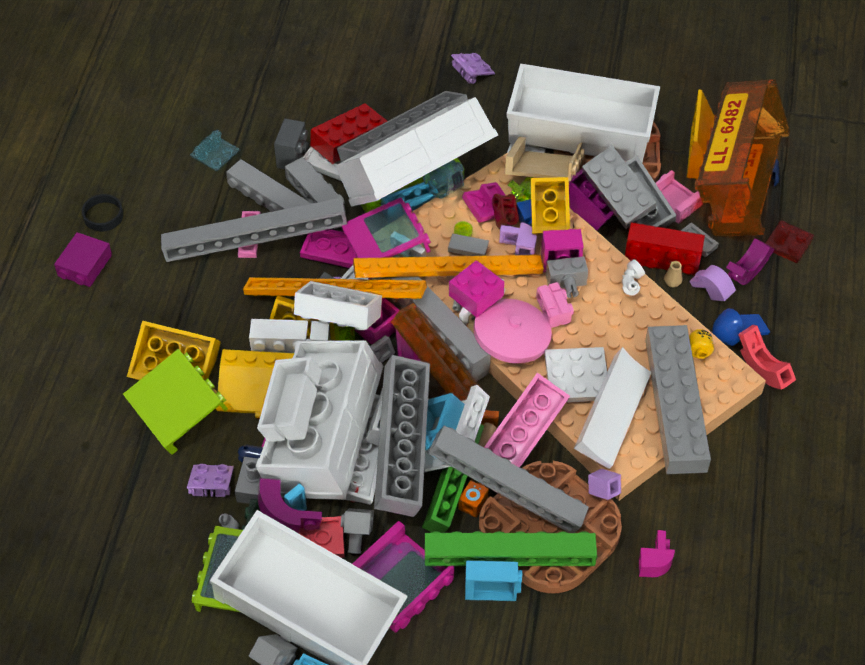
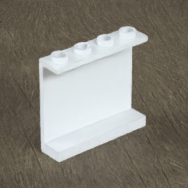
[424,385,490,472]

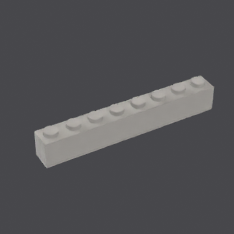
[428,425,589,533]

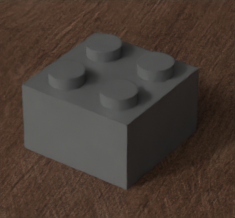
[274,118,309,169]

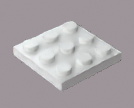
[544,347,607,402]

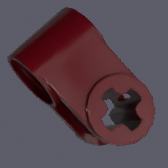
[492,194,519,229]

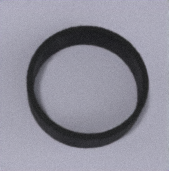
[82,194,123,232]

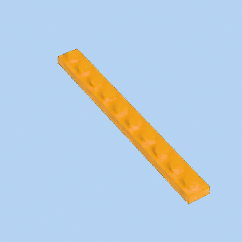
[353,255,544,278]
[243,277,427,299]

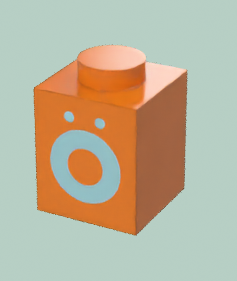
[458,480,488,518]

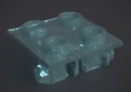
[190,130,240,171]

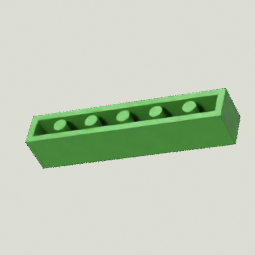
[422,424,484,533]

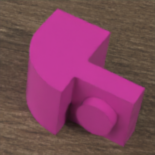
[639,530,675,577]

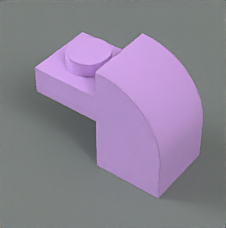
[499,222,537,255]
[690,265,736,301]

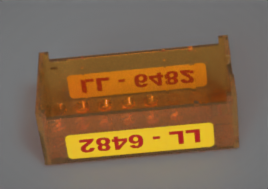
[695,79,790,236]

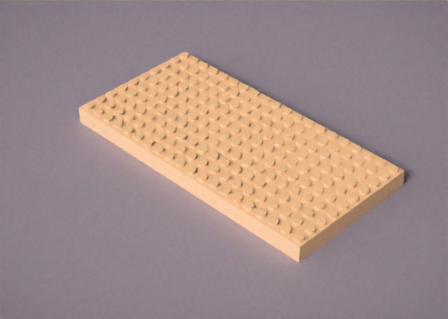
[373,153,766,501]

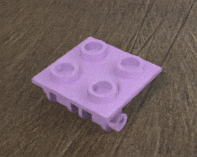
[451,53,495,84]
[187,464,234,497]

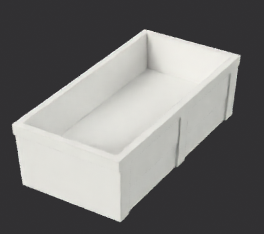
[507,64,660,162]
[335,97,498,207]
[256,341,383,500]
[210,510,408,665]

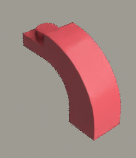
[738,325,796,390]

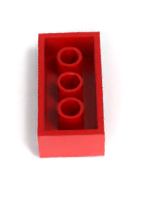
[310,103,387,164]
[625,222,705,275]

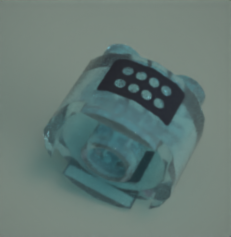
[423,160,464,199]

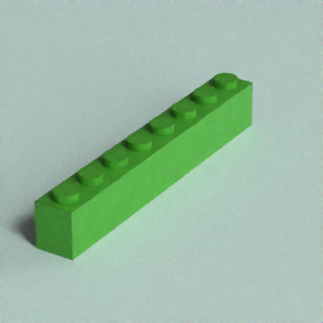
[425,531,597,566]

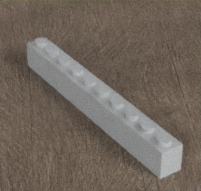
[161,198,347,262]

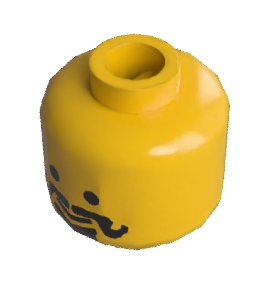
[689,329,714,359]

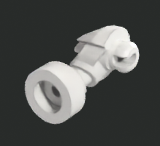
[622,259,645,296]

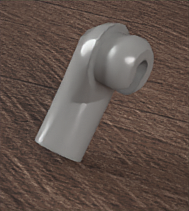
[219,513,239,543]

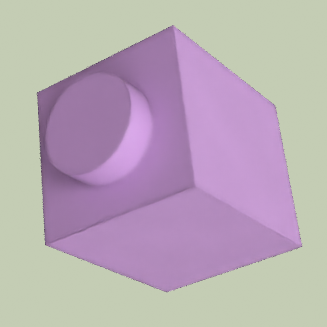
[588,469,621,500]

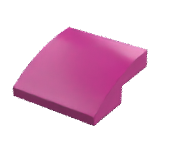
[462,182,506,223]

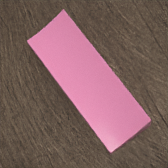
[484,373,570,494]

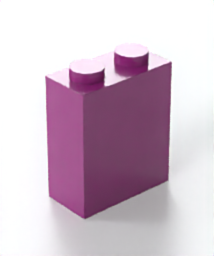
[54,232,112,287]

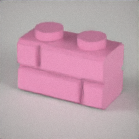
[536,282,574,328]

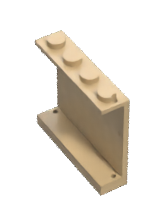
[505,137,585,181]

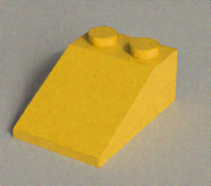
[530,177,570,234]

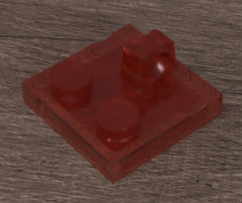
[765,220,814,264]

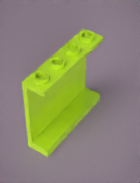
[123,349,228,455]

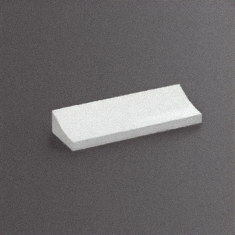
[574,347,651,469]
[341,394,380,505]

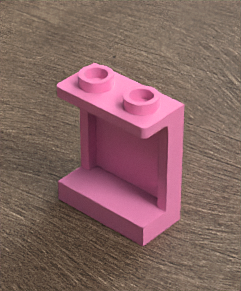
[656,170,705,224]

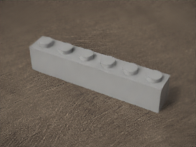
[226,159,312,212]

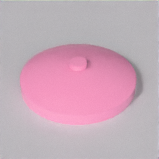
[473,299,552,363]

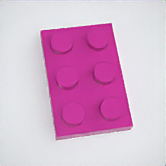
[300,229,357,268]

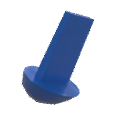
[712,308,770,346]

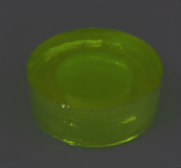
[454,221,473,237]

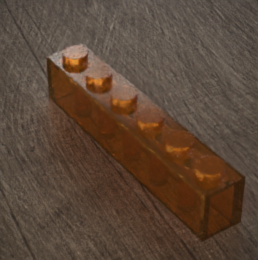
[391,303,483,401]

